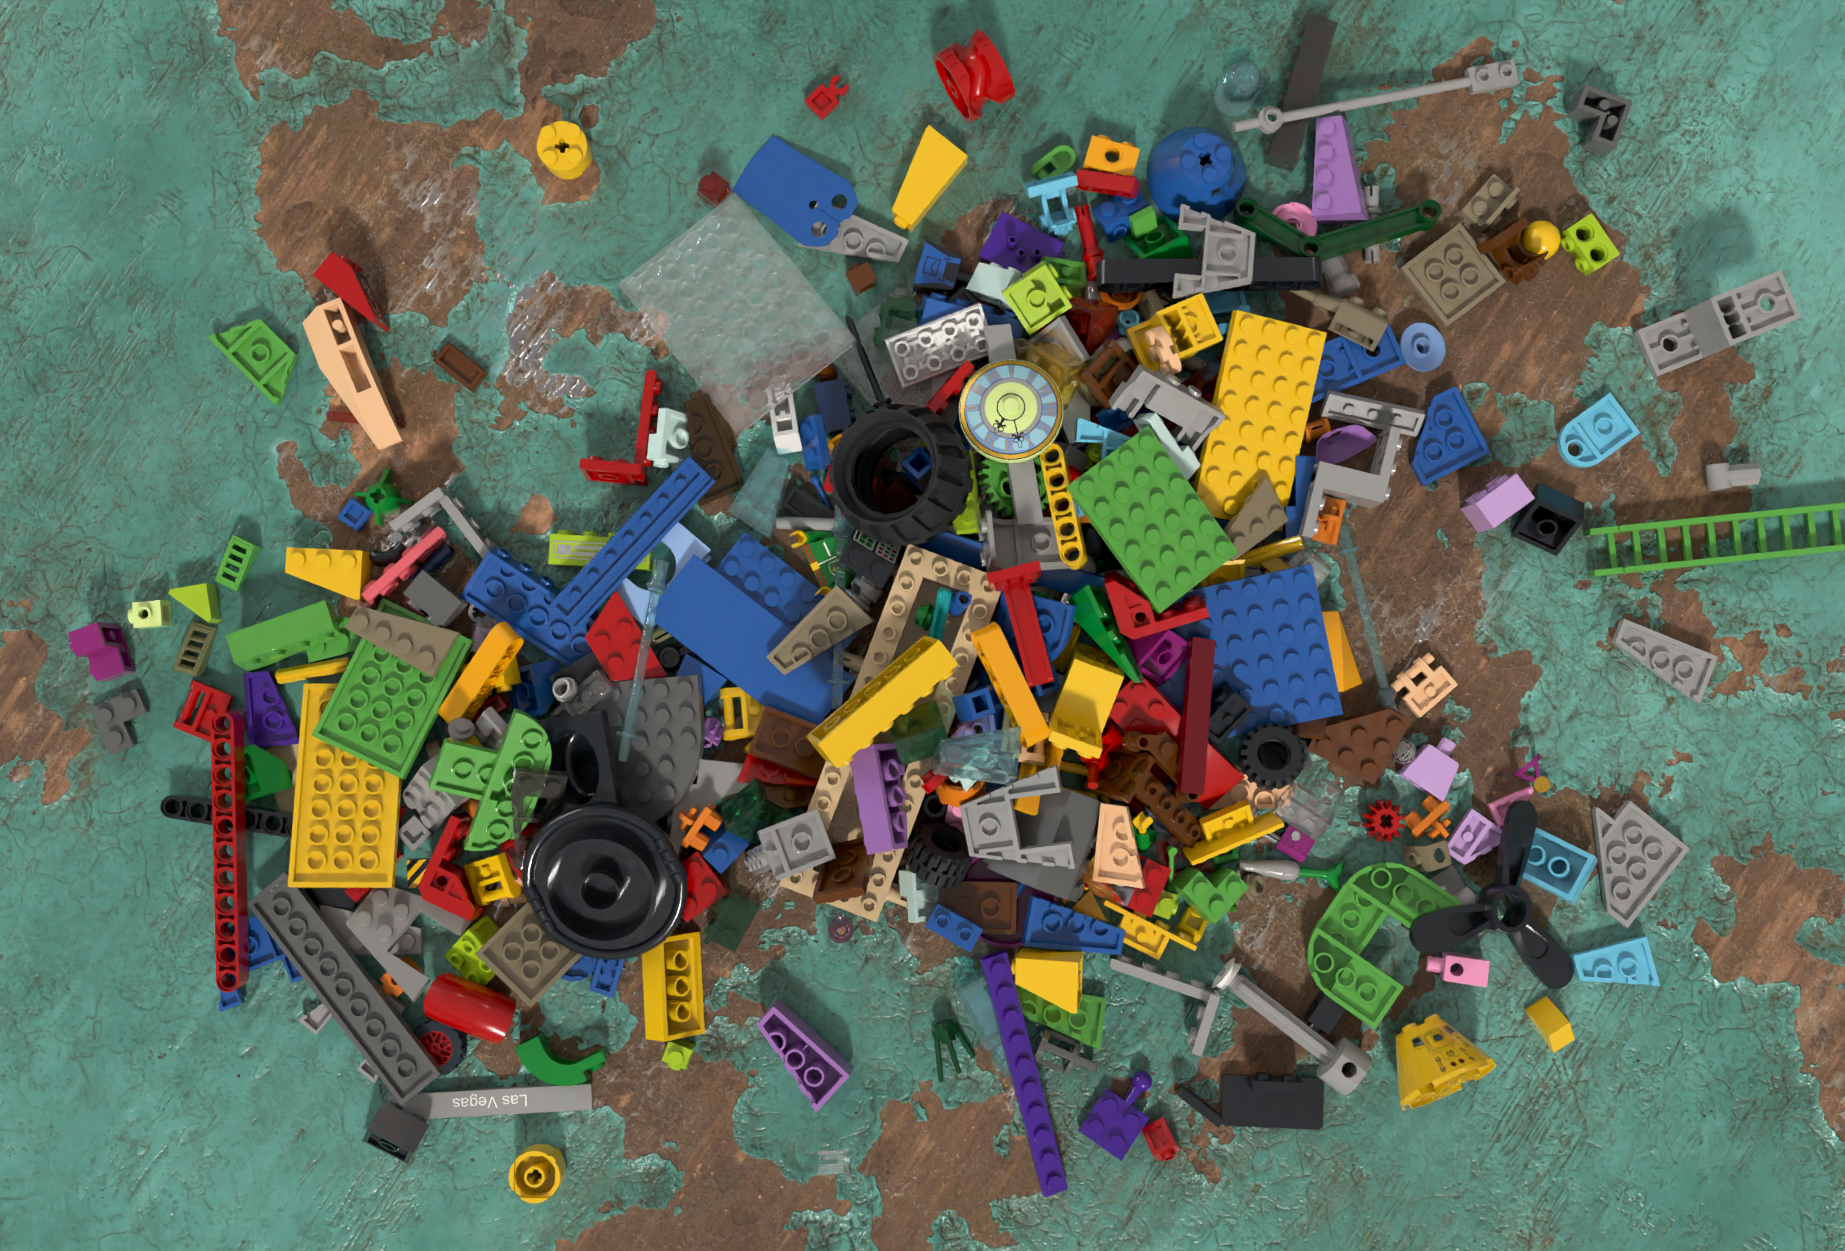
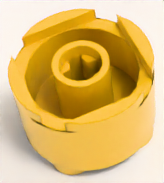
[537,121,593,179]
[509,1144,566,1203]

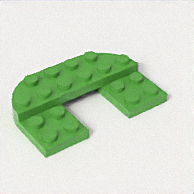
[1306,863,1462,1030]

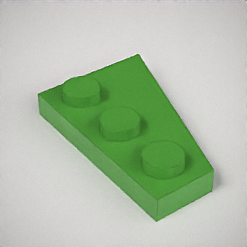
[306,617,362,663]

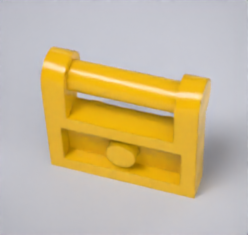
[719,687,765,741]
[463,852,521,906]

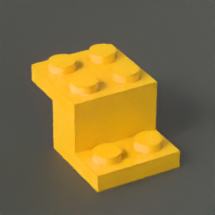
[1125,293,1223,372]

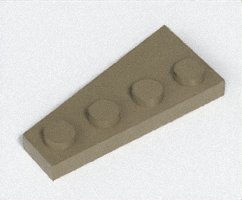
[766,584,874,675]
[345,606,461,678]

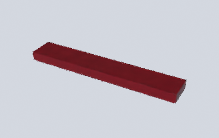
[1177,637,1215,795]

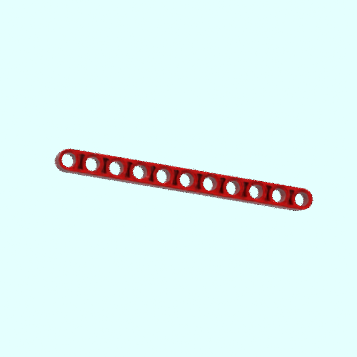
[211,710,249,993]

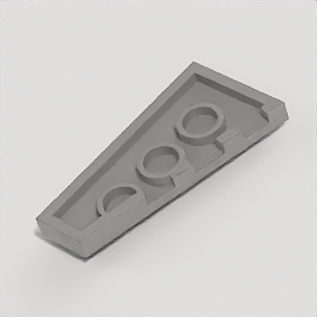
[1611,619,1718,704]

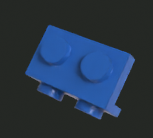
[1091,190,1150,243]
[798,414,831,471]

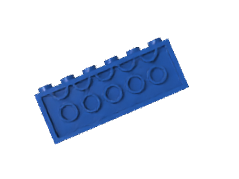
[460,546,599,665]

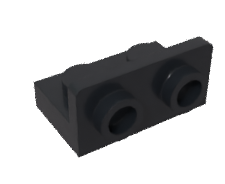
[1208,682,1254,745]

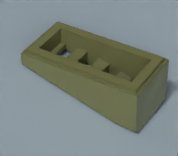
[173,622,218,677]

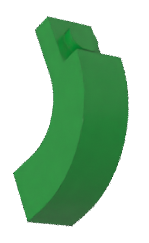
[515,1032,610,1086]

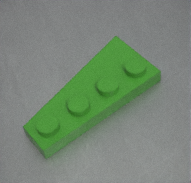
[1014,982,1107,1051]

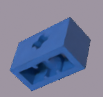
[925,902,983,953]

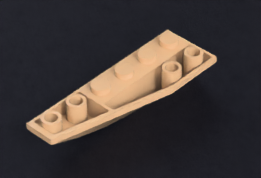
[302,297,403,450]

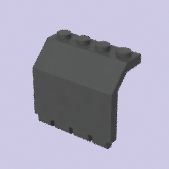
[981,774,1103,902]

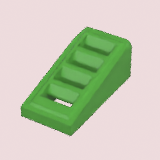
[215,535,261,592]

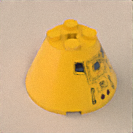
[1395,1014,1497,1110]

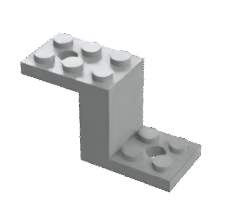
[1634,270,1801,378]
[1298,426,1403,542]
[402,707,508,833]

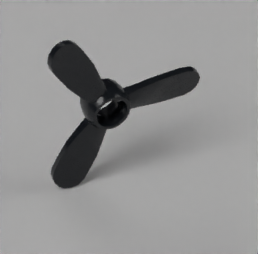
[1409,800,1574,989]

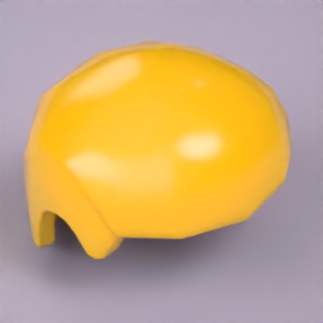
[1520,221,1561,260]

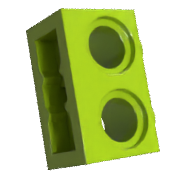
[1560,213,1620,276]

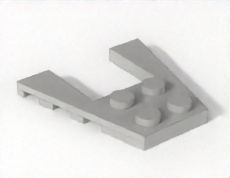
[960,764,1077,869]
[346,888,477,1002]

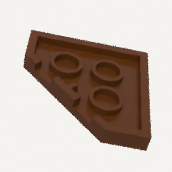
[1307,706,1412,785]

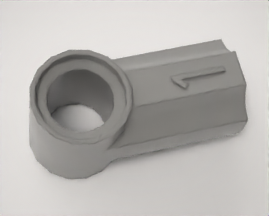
[1705,463,1761,491]

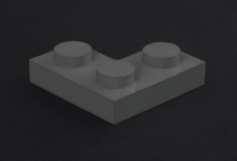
[90,689,150,755]

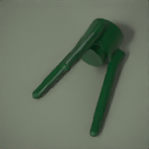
[932,1018,975,1083]

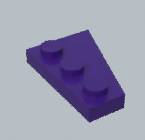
[243,671,300,748]

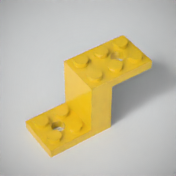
[1048,641,1124,759]

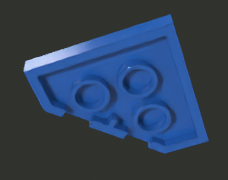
[1410,386,1490,487]

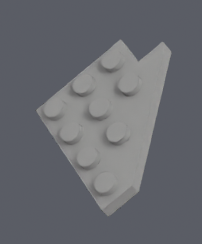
[1592,800,1690,928]

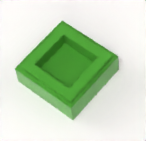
[1129,205,1158,239]

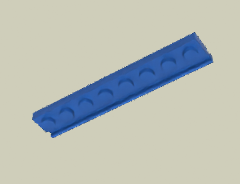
[548,456,716,631]

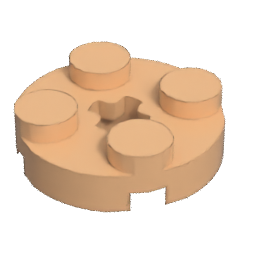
[1145,326,1182,375]

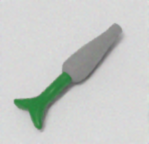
[1237,860,1345,892]

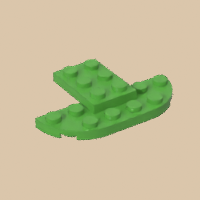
[428,708,552,851]

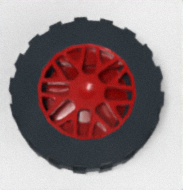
[414,1019,468,1077]

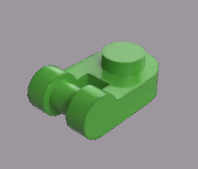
[1030,145,1075,179]

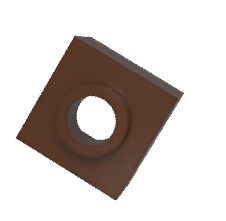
[845,262,878,297]

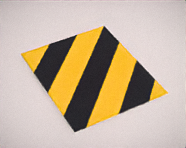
[407,859,429,888]

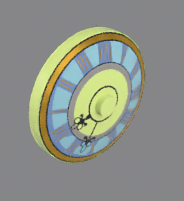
[959,360,1063,463]

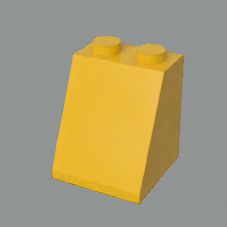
[1011,946,1083,1014]

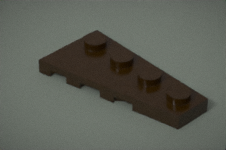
[683,393,746,506]

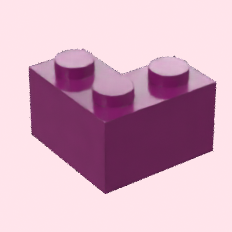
[68,622,136,682]

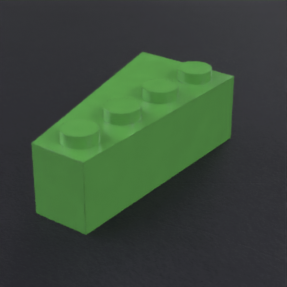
[226,600,341,673]

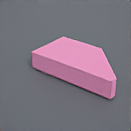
[1487,786,1534,828]

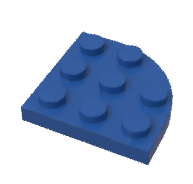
[996,591,1077,671]

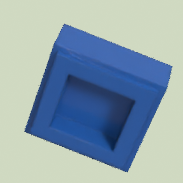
[337,497,374,532]

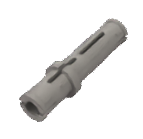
[1363,186,1382,264]

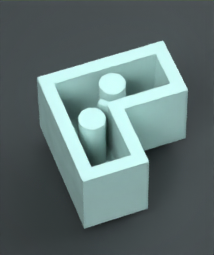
[966,262,1022,312]

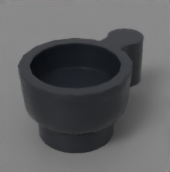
[658,644,694,672]

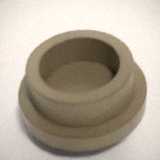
[1243,873,1265,899]

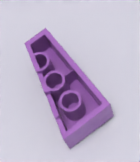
[1312,115,1369,225]
[850,742,908,855]
[757,998,854,1112]

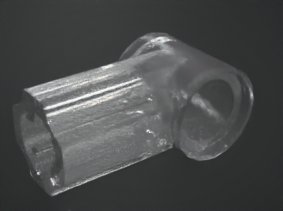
[1321,256,1360,299]

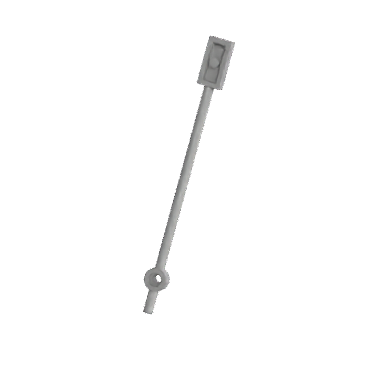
[1232,59,1519,134]

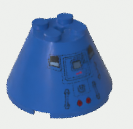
[1147,127,1246,222]

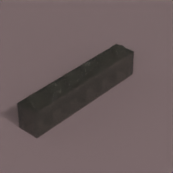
[1262,14,1338,172]

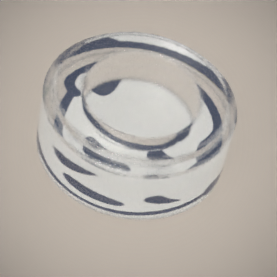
[1391,738,1416,764]

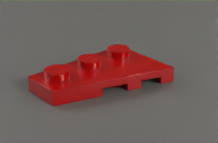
[737,754,818,787]

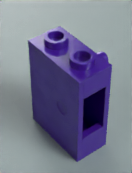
[978,212,1066,277]

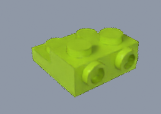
[1001,261,1072,335]

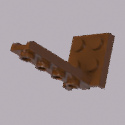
[1083,748,1203,848]

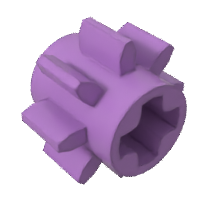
[704,716,725,748]

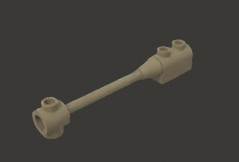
[1197,240,1390,351]

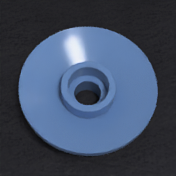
[1399,322,1445,372]

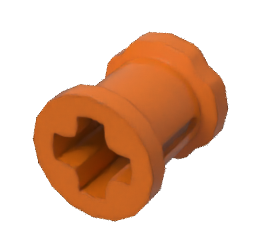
[1303,417,1331,444]

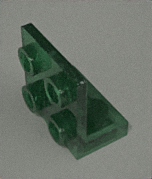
[721,778,796,846]
[703,892,760,952]

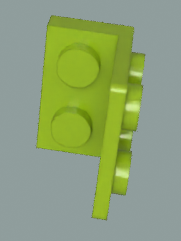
[445,915,499,986]

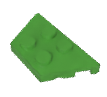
[208,319,298,407]

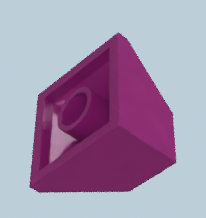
[1126,629,1188,686]

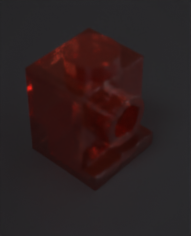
[697,171,732,210]

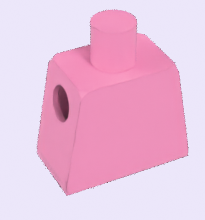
[1426,951,1490,987]

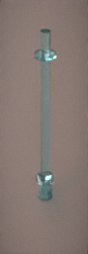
[826,505,852,708]
[1338,524,1398,711]
[616,559,670,762]

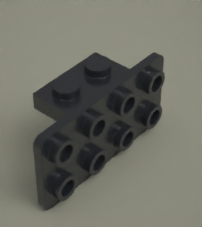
[1221,1072,1324,1130]

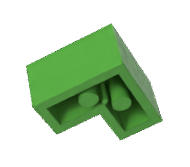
[1170,866,1249,924]

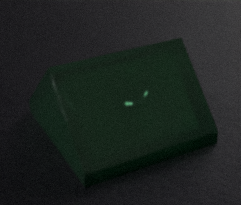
[890,700,952,766]

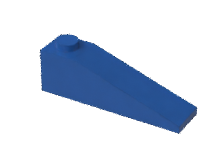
[698,789,783,874]

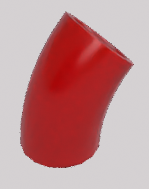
[424,972,516,1044]

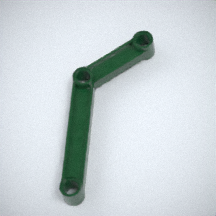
[1233,197,1442,262]

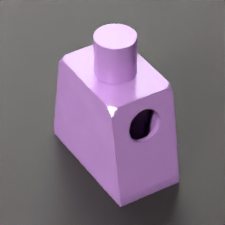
[1396,737,1459,801]

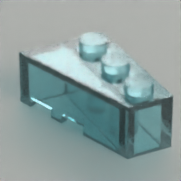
[727,448,791,541]
[932,726,1021,785]

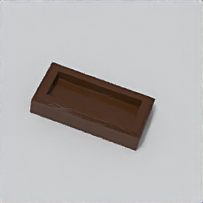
[432,342,489,393]

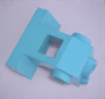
[1023,171,1078,237]

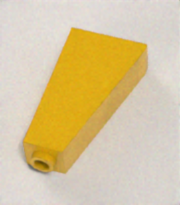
[892,125,968,232]

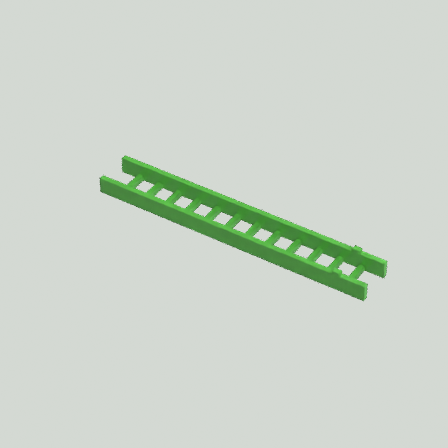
[1583,502,1845,578]

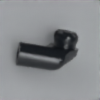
[369,541,407,567]

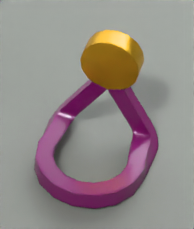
[1513,753,1550,793]

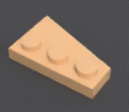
[1209,763,1297,809]
[1092,803,1145,888]

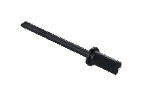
[845,315,892,411]

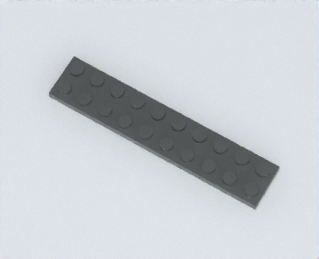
[247,871,444,1106]

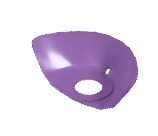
[1315,424,1377,464]

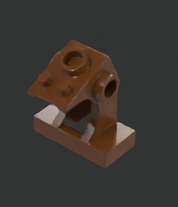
[1476,216,1549,286]

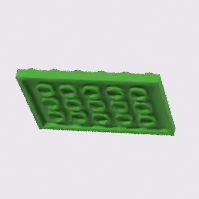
[1065,426,1238,614]
[312,598,475,780]

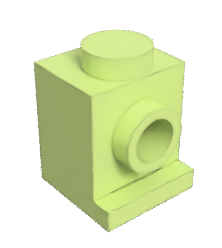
[128,600,172,629]

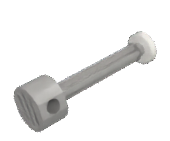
[1212,958,1372,1096]

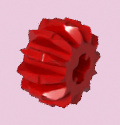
[1361,799,1406,842]

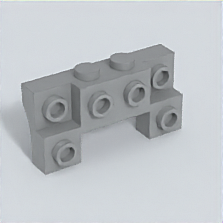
[1108,364,1226,452]

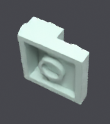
[647,408,692,472]
[899,864,940,923]

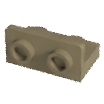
[1459,174,1521,232]

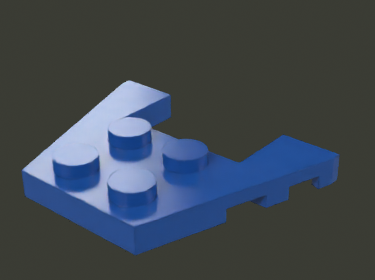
[218,916,304,1012]

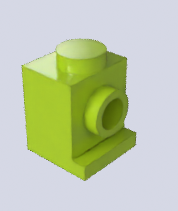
[1153,889,1179,919]
[661,1039,696,1071]

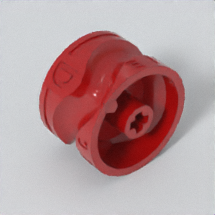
[933,29,1015,123]

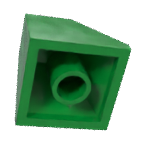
[1122,214,1193,259]
[244,744,293,803]

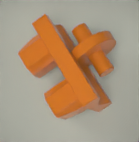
[1310,496,1346,545]
[1404,794,1451,841]
[678,802,724,851]

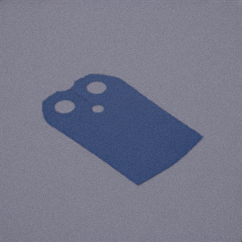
[732,135,858,247]

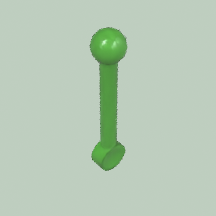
[1166,845,1177,892]

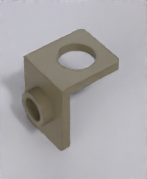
[1402,840,1452,872]

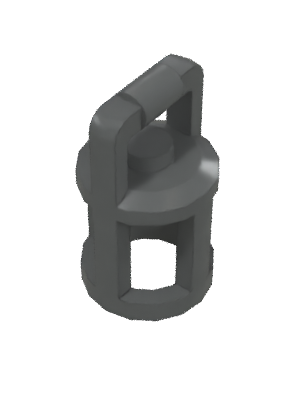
[1033,1026,1098,1075]

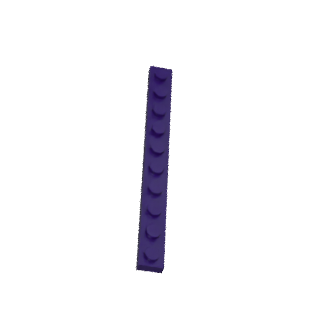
[980,950,1068,1198]

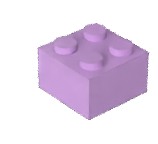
[1461,474,1535,533]

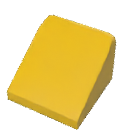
[1173,906,1208,944]

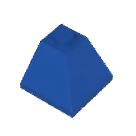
[508,660,560,716]

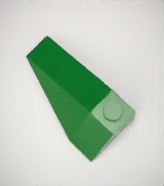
[1068,585,1145,683]

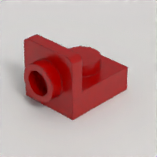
[1142,1117,1181,1162]

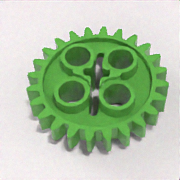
[978,455,1059,520]

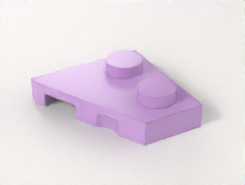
[1447,808,1502,865]

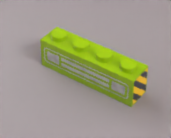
[548,530,655,571]

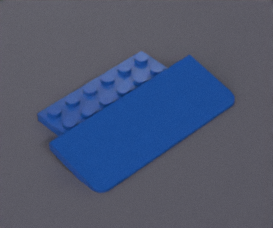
[652,532,861,725]

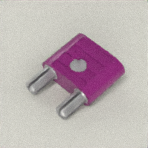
[1263,809,1322,863]

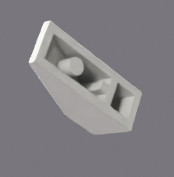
[767,383,802,455]

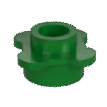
[915,603,935,631]

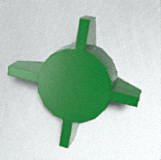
[354,468,414,526]

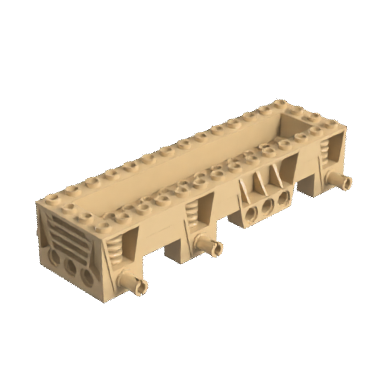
[779,544,1001,922]

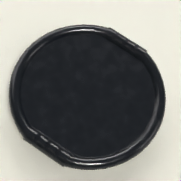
[522,804,688,960]

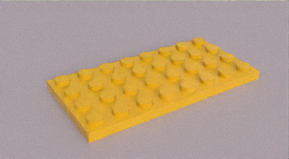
[1193,310,1327,531]
[288,683,402,888]

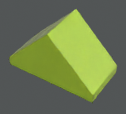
[168,583,221,624]

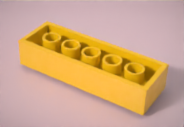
[806,635,958,768]

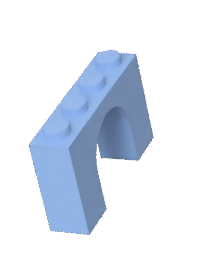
[609,522,713,627]

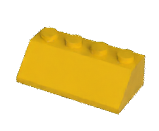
[642,931,705,1042]

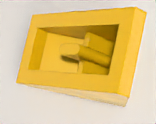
[1524,996,1575,1053]

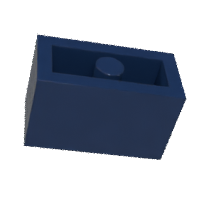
[814,378,856,436]

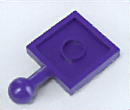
[1079,1071,1152,1161]

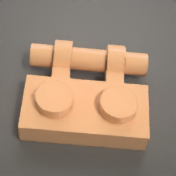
[1390,653,1458,718]

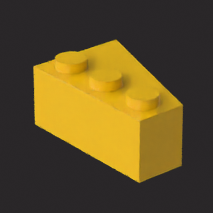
[285,547,371,602]

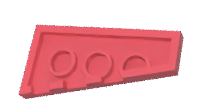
[361,526,447,610]

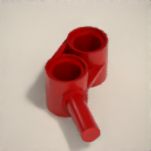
[1077,720,1124,789]

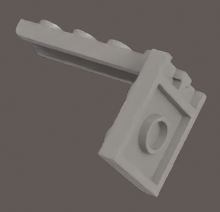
[388,487,496,559]
[744,809,836,881]
[1110,954,1221,1057]

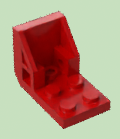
[1105,571,1210,640]
[418,812,487,921]

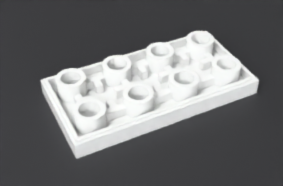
[884,303,988,388]

